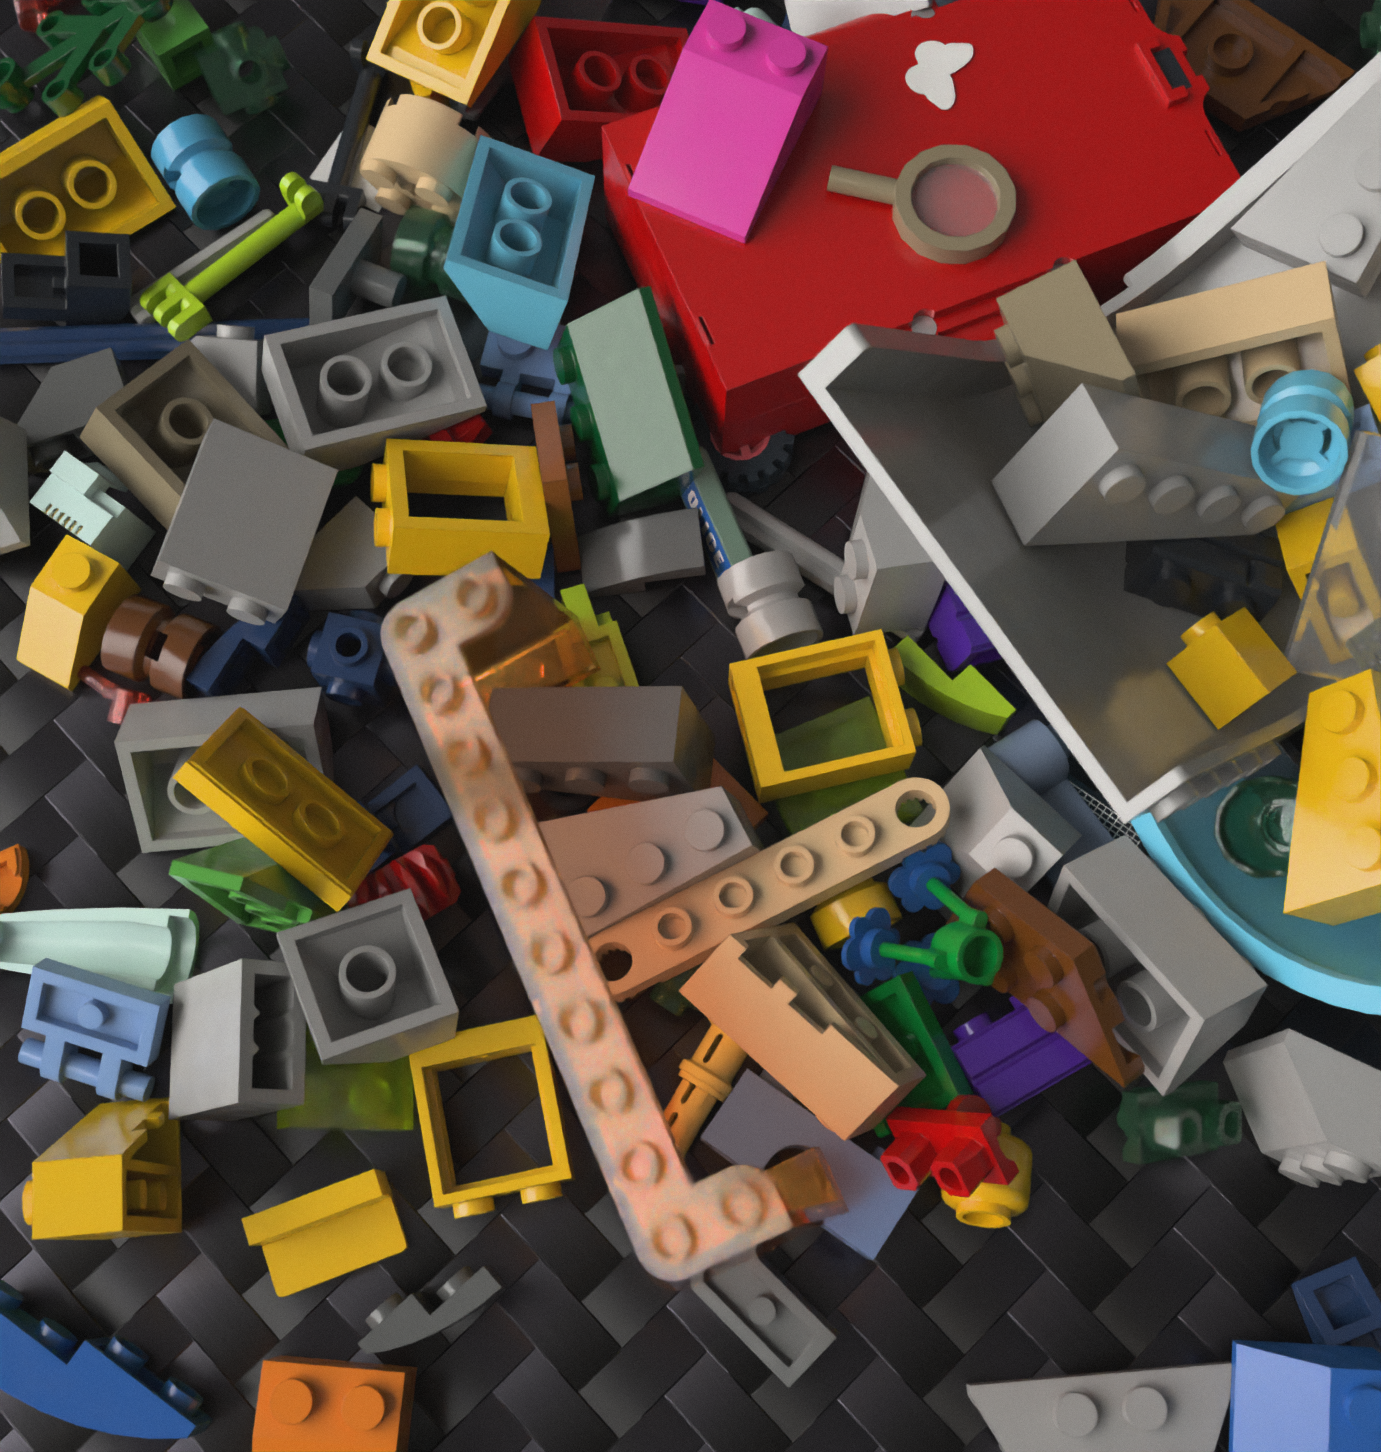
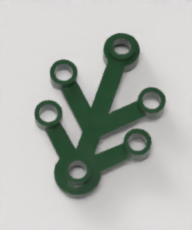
[0,0,173,117]

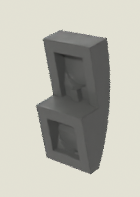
[578,508,706,598]

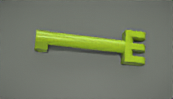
[139,172,324,342]

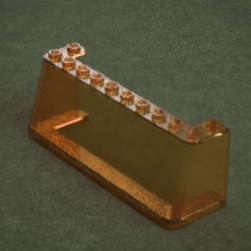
[380,551,849,1291]

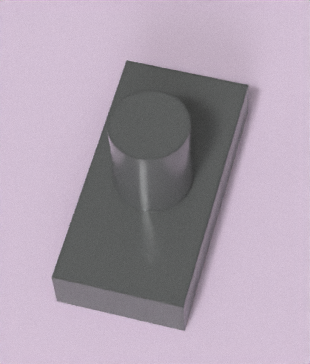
[309,208,407,325]

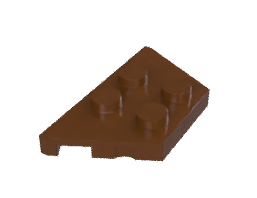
[1154,0,1355,132]
[945,868,1145,1088]

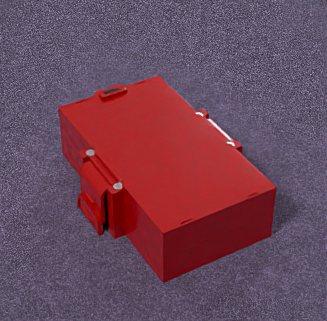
[602,0,1241,455]

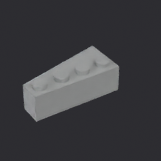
[991,383,1300,546]

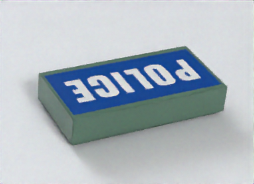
[681,446,753,579]

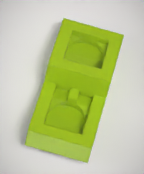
[894,635,1016,735]

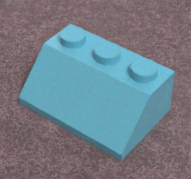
[443,135,595,351]

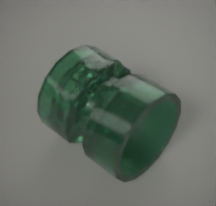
[390,204,470,305]

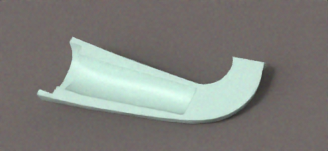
[0,907,199,1004]

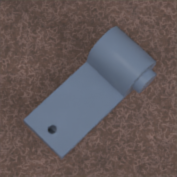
[988,719,1114,890]

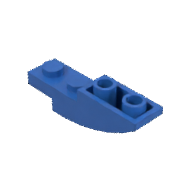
[0,1279,214,1439]

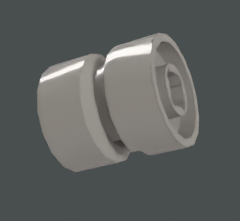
[717,550,824,660]

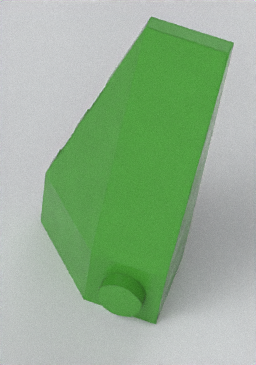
[169,837,347,933]

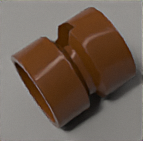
[100,594,223,700]

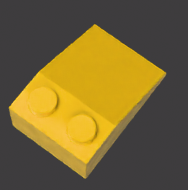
[366,0,542,108]

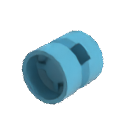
[1250,369,1354,495]

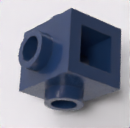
[307,610,405,708]

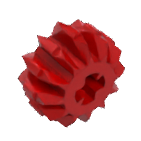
[347,845,461,921]

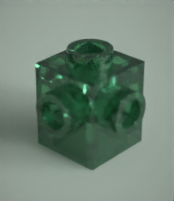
[192,21,290,116]

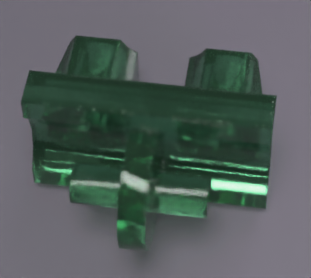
[1117,1080,1242,1164]

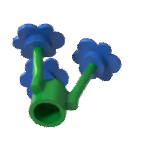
[841,841,1003,1005]

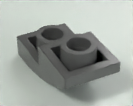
[357,1265,508,1354]

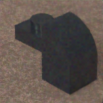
[1,230,132,326]

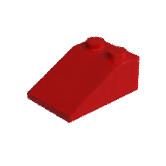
[508,16,689,162]

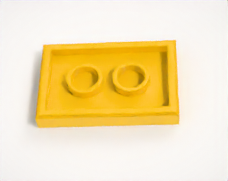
[173,706,394,912]

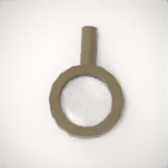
[827,144,1016,264]

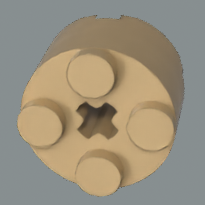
[360,94,492,232]

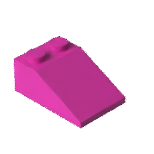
[628,0,829,244]

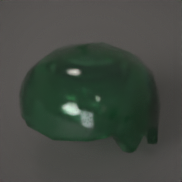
[1213,775,1299,879]

